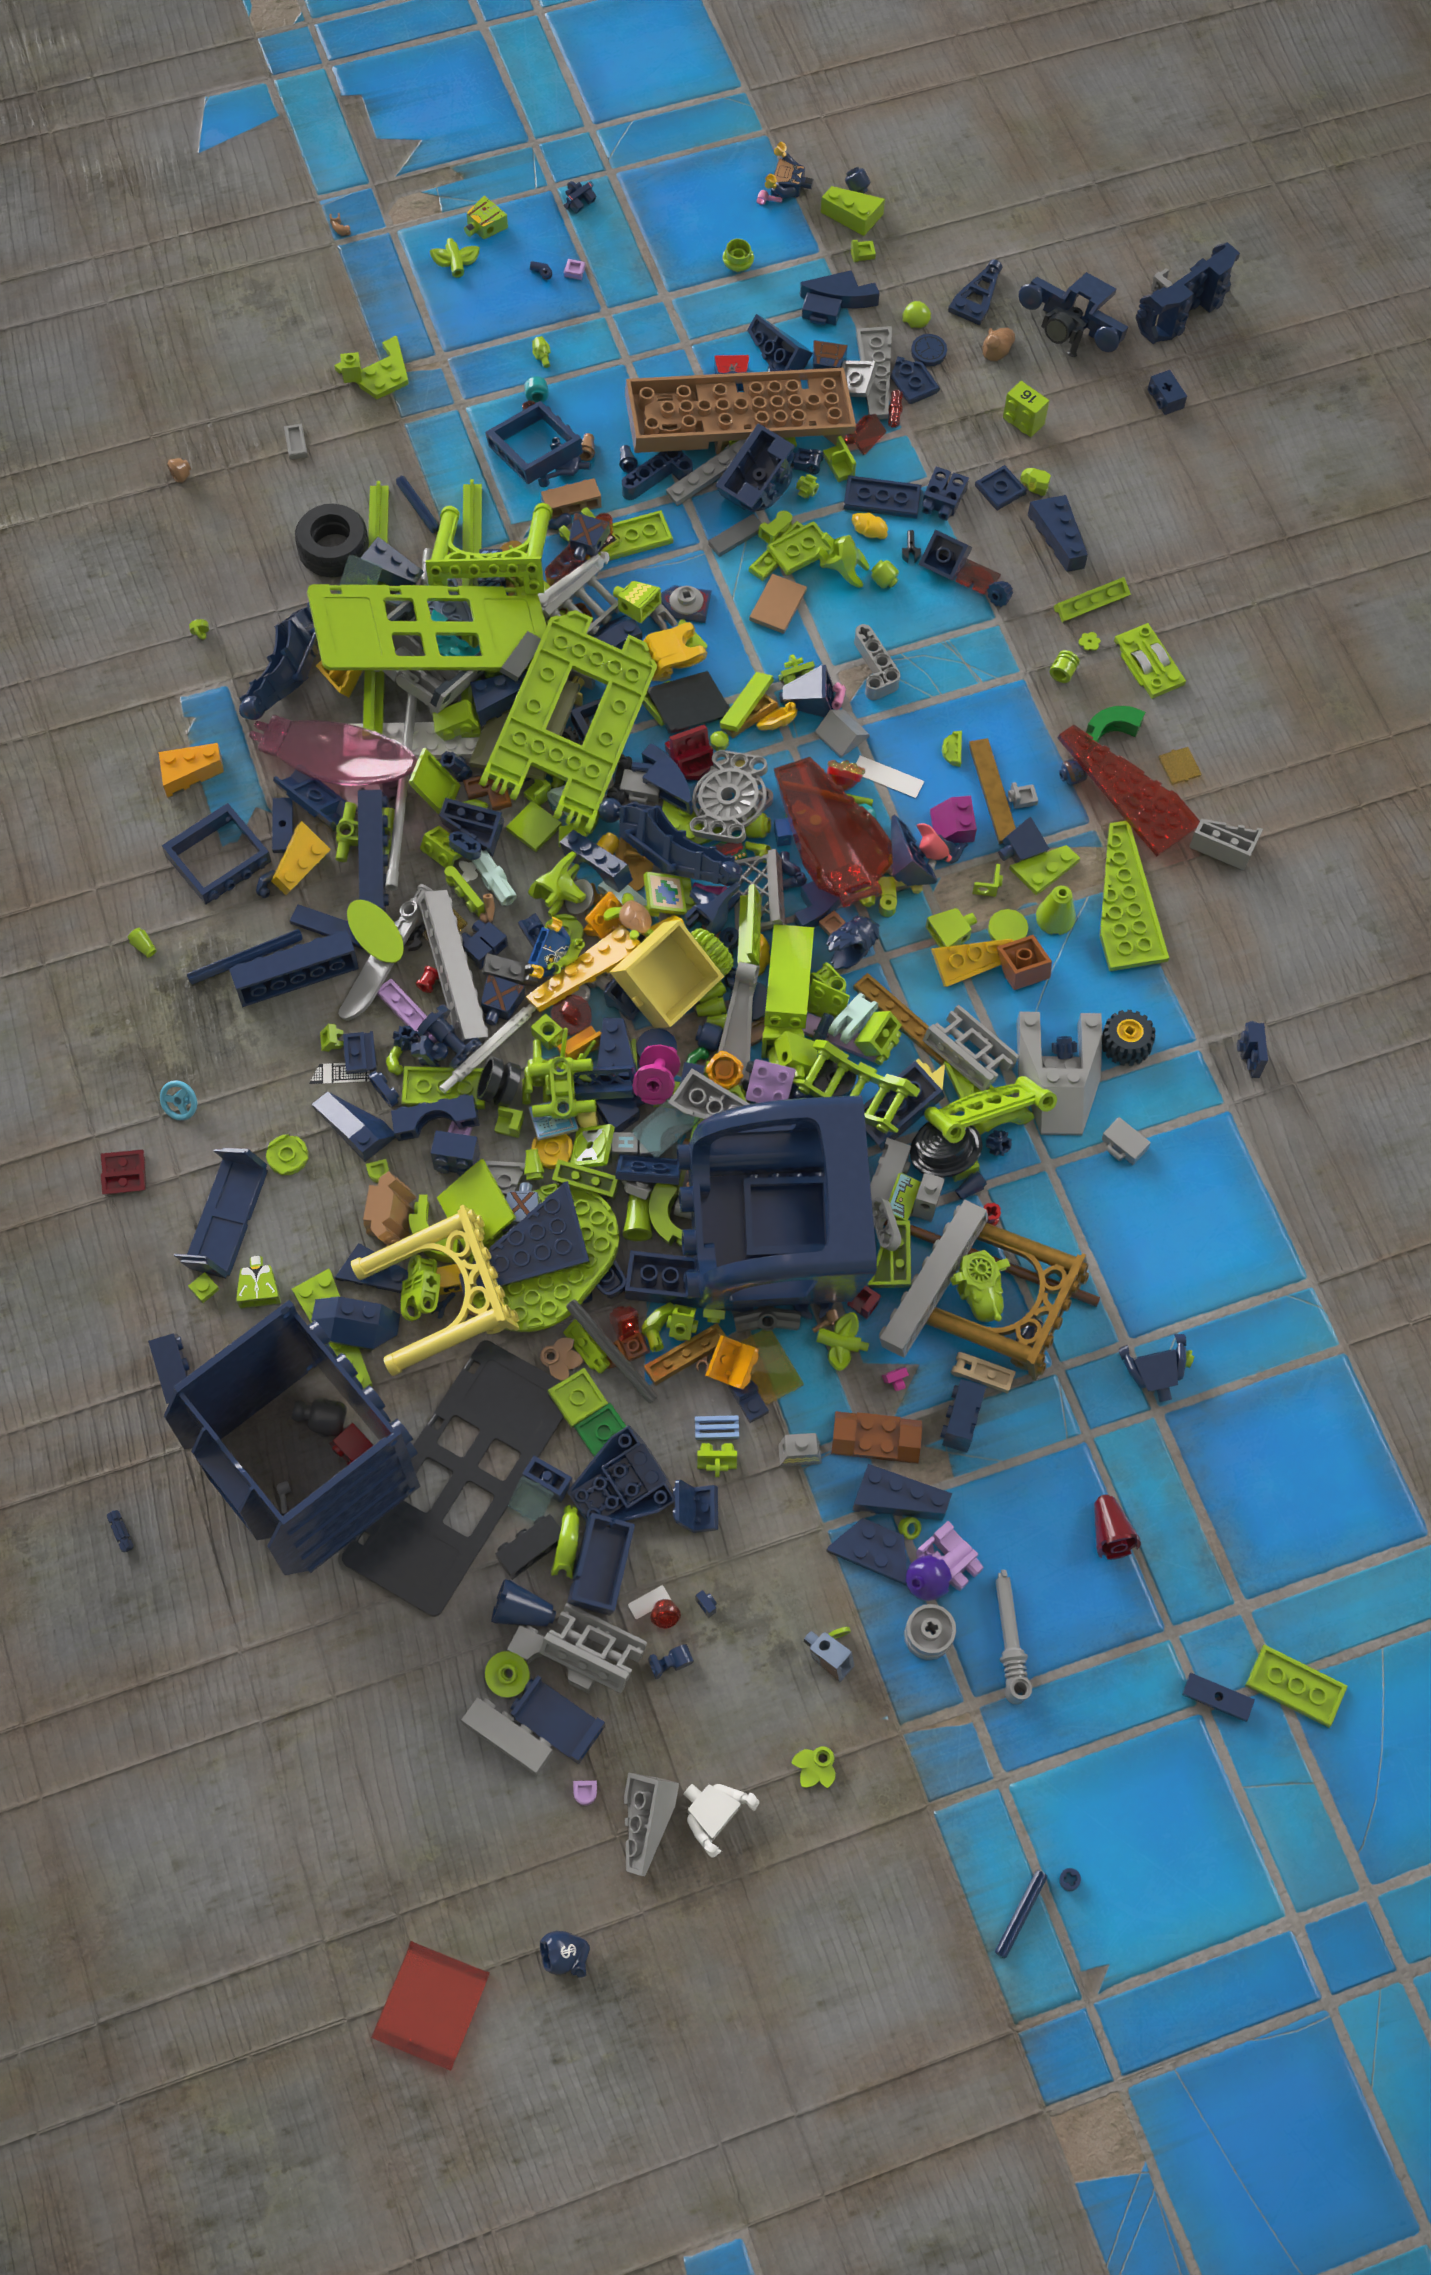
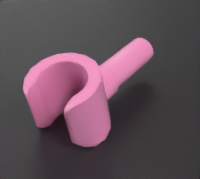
[756,190,782,205]

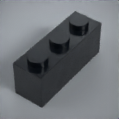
[495,1514,561,1580]

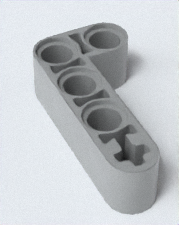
[854,624,900,700]

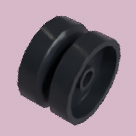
[477,1056,521,1107]
[812,1058,857,1097]

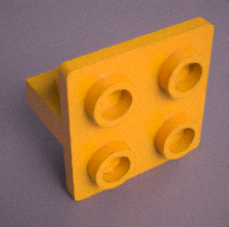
[583,892,627,940]

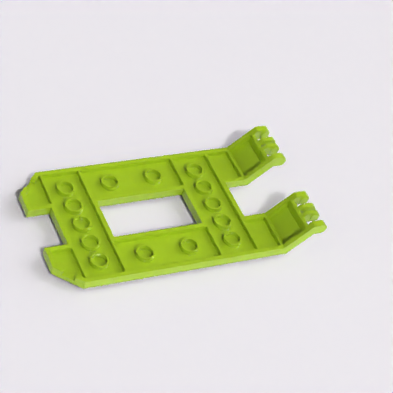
[479,610,657,834]

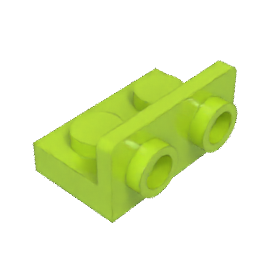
[420,826,462,868]

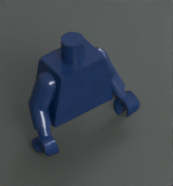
[1119,1334,1187,1402]

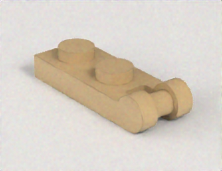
[951,1352,1016,1393]

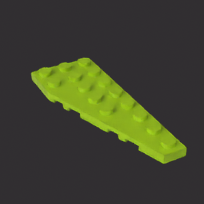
[1100,820,1169,971]

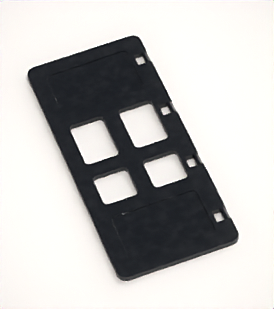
[342,1340,564,1617]

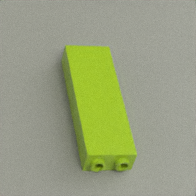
[764,924,814,1029]

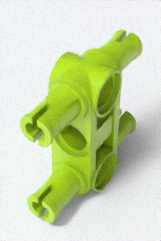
[336,802,395,868]
[529,1057,596,1119]

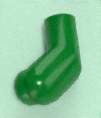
[686,1047,710,1064]

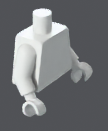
[683,1784,759,1858]

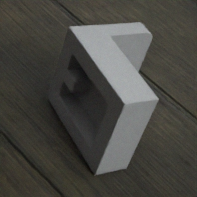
[1151,268,1172,292]

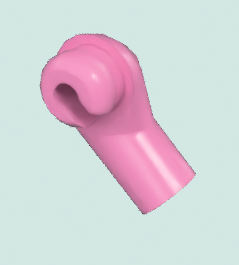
[832,682,846,710]

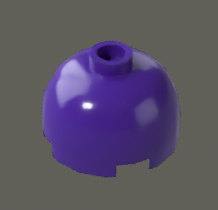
[906,1554,952,1601]

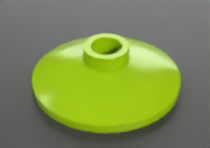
[485,1651,530,1697]

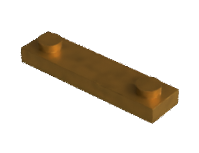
[644,1323,727,1386]

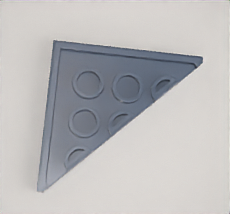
[385,578,473,622]

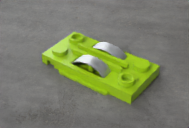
[1114,623,1186,699]

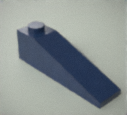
[890,814,938,886]

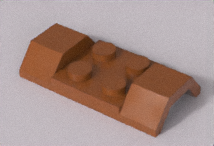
[831,1411,922,1464]

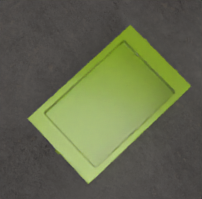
[409,748,461,814]

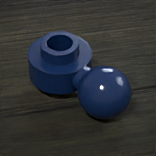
[720,927,739,958]

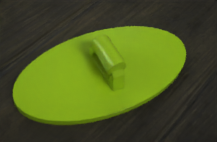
[347,900,404,963]

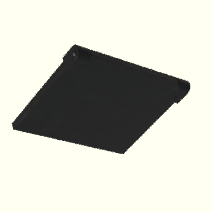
[647,671,730,734]

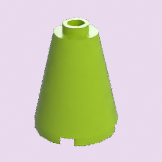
[1036,886,1076,935]

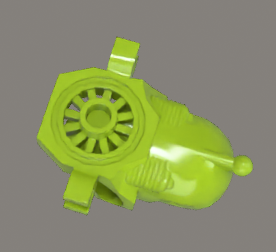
[950,1250,1010,1322]

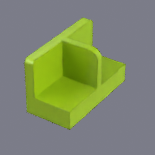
[823,436,856,482]

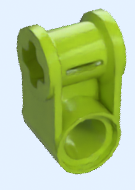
[810,962,846,994]

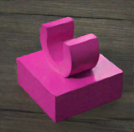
[882,1367,909,1391]

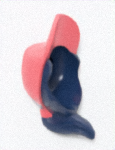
[916,823,968,864]

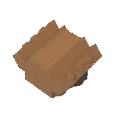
[363,1171,417,1246]

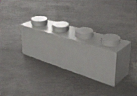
[461,1697,553,1776]

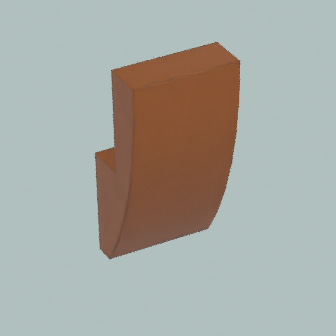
[606,1332,650,1369]

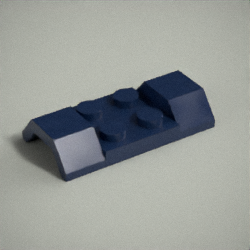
[273,765,357,831]

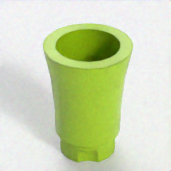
[623,1194,652,1241]

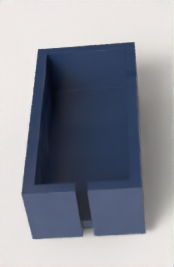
[567,1513,635,1616]

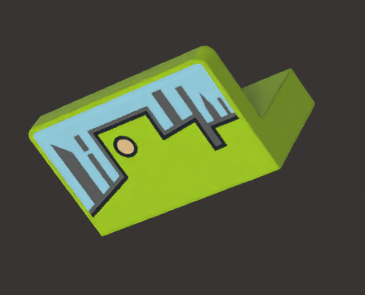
[888,1173,921,1221]

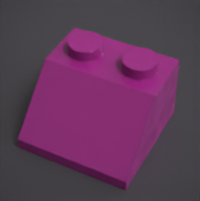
[930,796,977,843]

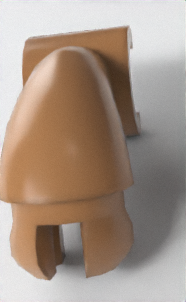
[330,213,351,236]

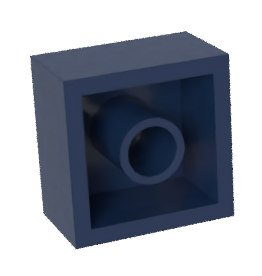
[431,1130,480,1176]

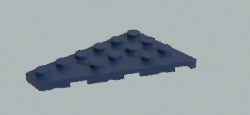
[459,1181,590,1296]

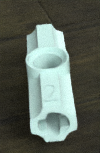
[472,850,517,906]

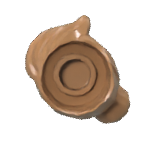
[982,327,1015,361]

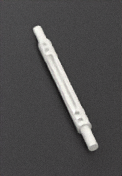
[439,1004,536,1093]

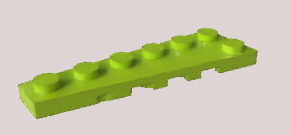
[292,1268,373,1389]

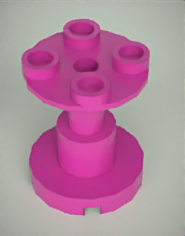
[632,1045,680,1105]

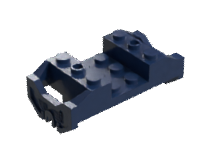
[1136,242,1240,344]

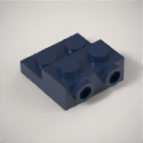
[1237,1021,1268,1078]

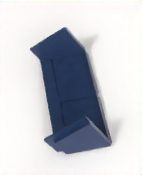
[174,1148,268,1279]

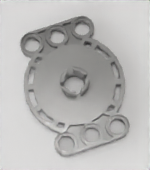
[690,750,768,844]

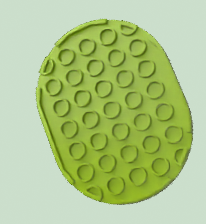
[468,1184,620,1332]

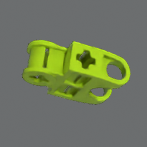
[401,1254,441,1321]

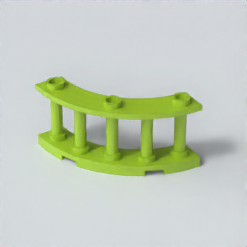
[793,1040,920,1134]

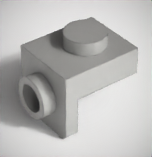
[1008,782,1038,809]

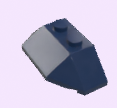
[311,1296,401,1350]

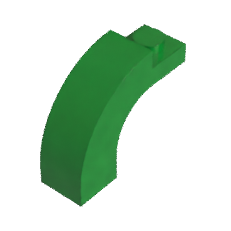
[1084,706,1146,755]

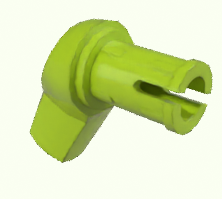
[641,1302,675,1352]

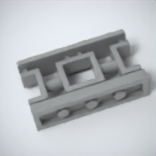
[922,1005,1019,1091]
[540,1603,647,1693]

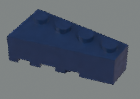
[1027,495,1088,572]
[852,1464,952,1521]

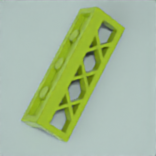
[737,884,762,966]

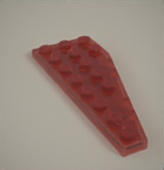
[1057,725,1200,857]

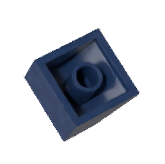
[919,529,972,581]

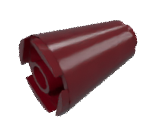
[1094,1495,1141,1560]

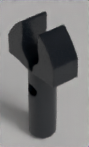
[902,530,921,563]
[404,923,426,951]

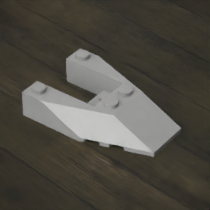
[1016,1012,1102,1136]

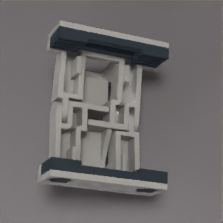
[374,601,485,716]

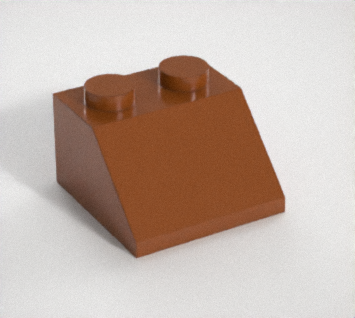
[997,935,1052,990]

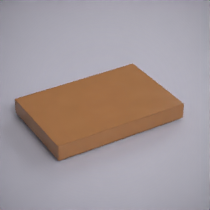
[749,574,807,634]

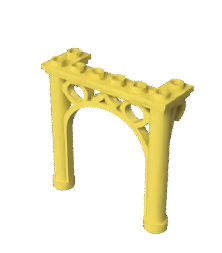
[351,1205,520,1376]

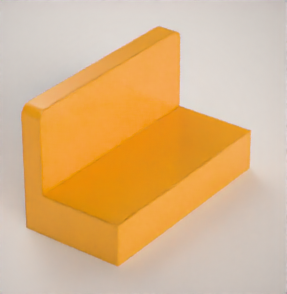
[557,1026,601,1060]

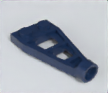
[948,259,1003,326]

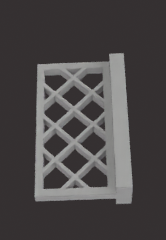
[734,849,785,931]

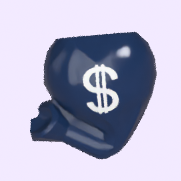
[539,1931,590,1978]

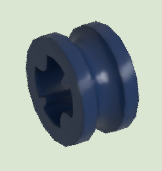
[1059,1868,1081,1891]

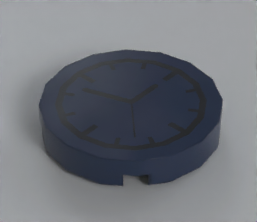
[911,334,947,367]

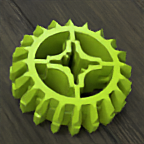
[691,928,734,976]

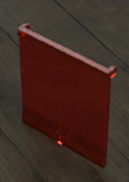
[371,1941,490,2071]

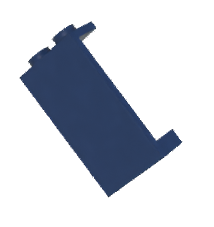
[510,1675,605,1764]

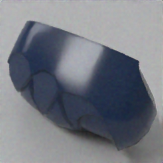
[596,1260,626,1299]

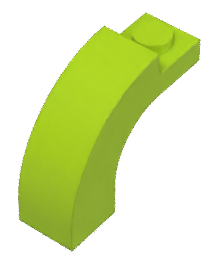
[649,1183,682,1247]
[409,1194,460,1263]

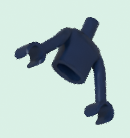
[538,437,591,487]

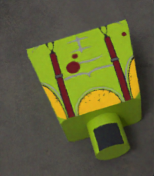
[464,196,508,239]

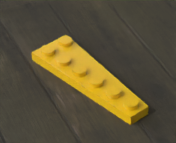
[526,925,641,1012]

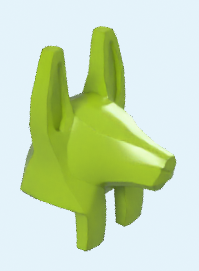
[816,532,870,588]
[528,851,586,918]

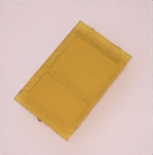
[741,1330,804,1405]

